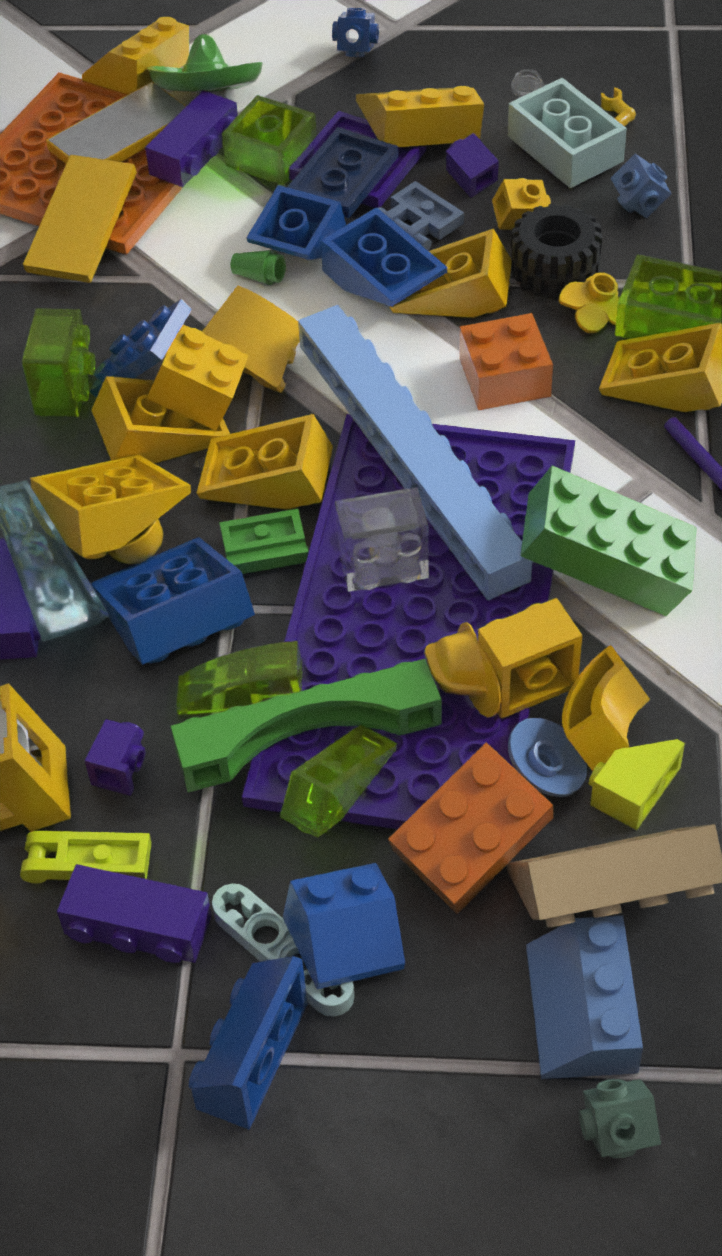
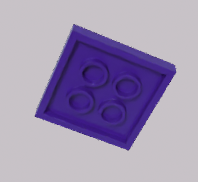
[289,111,427,208]

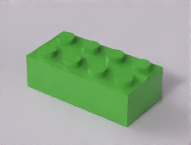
[520,465,697,616]

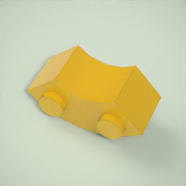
[562,645,650,771]

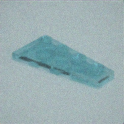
[0,480,109,642]

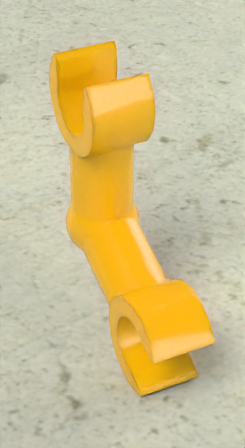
[601,87,636,127]

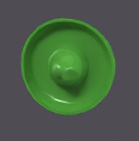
[147,34,263,92]

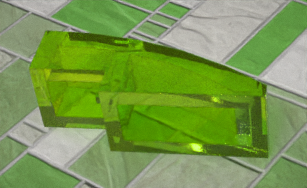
[176,641,302,715]

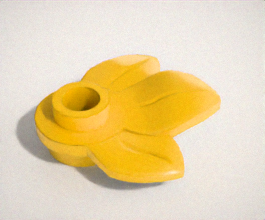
[559,272,629,333]

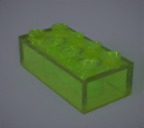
[615,254,722,339]

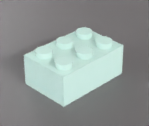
[508,78,627,188]

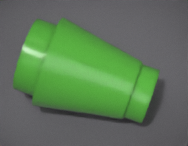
[230,250,286,285]

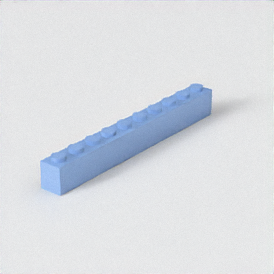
[298,305,533,600]

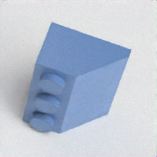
[526,915,643,1079]

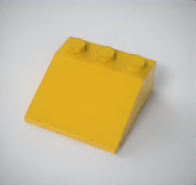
[356,86,484,147]
[30,455,191,559]

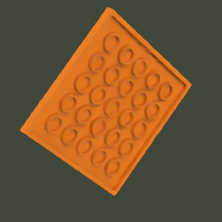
[0,72,183,255]

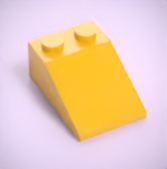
[389,229,512,318]
[599,322,722,412]
[91,376,230,463]
[196,414,333,510]

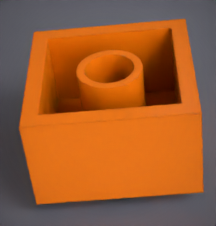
[459,313,553,411]

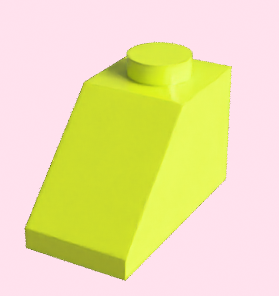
[588,739,685,830]

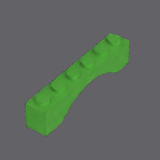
[171,659,442,793]

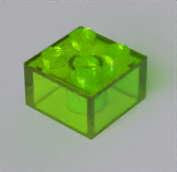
[222,95,317,185]
[22,308,96,417]

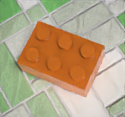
[388,742,553,914]

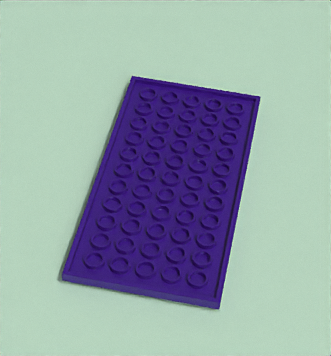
[242,414,576,829]

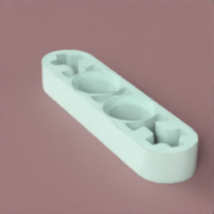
[212,883,354,1017]

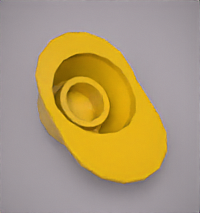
[424,622,501,718]

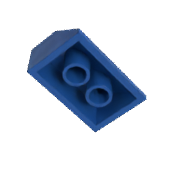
[189,956,308,1130]

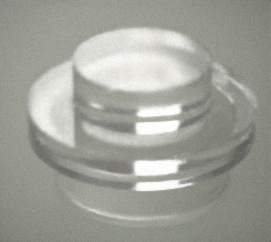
[511,69,544,98]

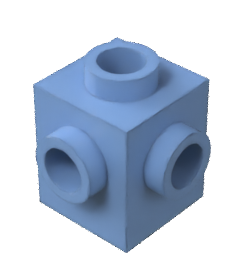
[610,154,672,218]

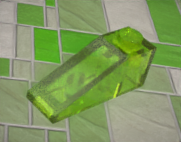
[280,724,397,838]

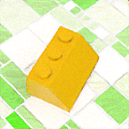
[82,17,189,95]

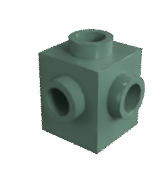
[578,1079,661,1158]

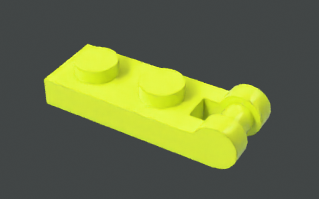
[20,831,152,884]

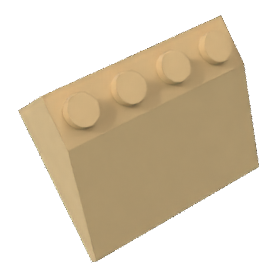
[507,824,722,927]

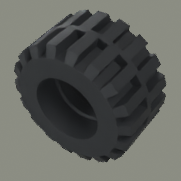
[511,204,603,297]

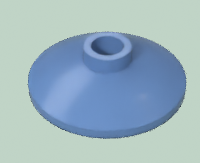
[508,718,587,797]

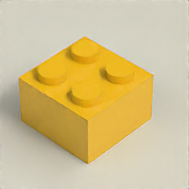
[146,324,249,431]
[478,598,582,719]

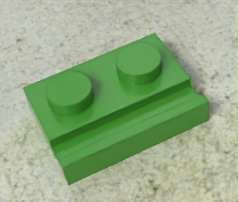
[219,509,308,574]

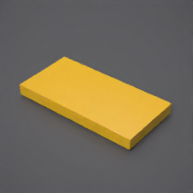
[23,155,137,283]

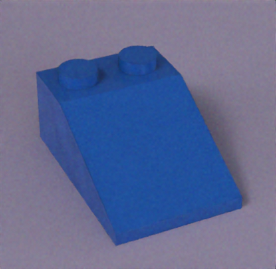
[321,207,447,307]

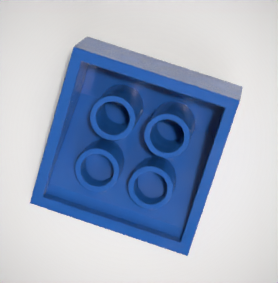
[90,537,255,665]

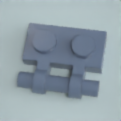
[378,181,464,250]

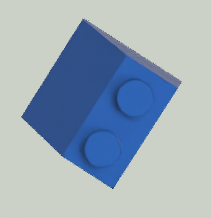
[246,185,346,260]
[283,863,405,989]

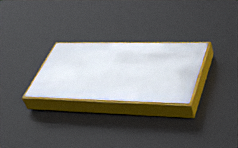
[46,81,186,164]

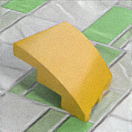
[202,285,300,393]

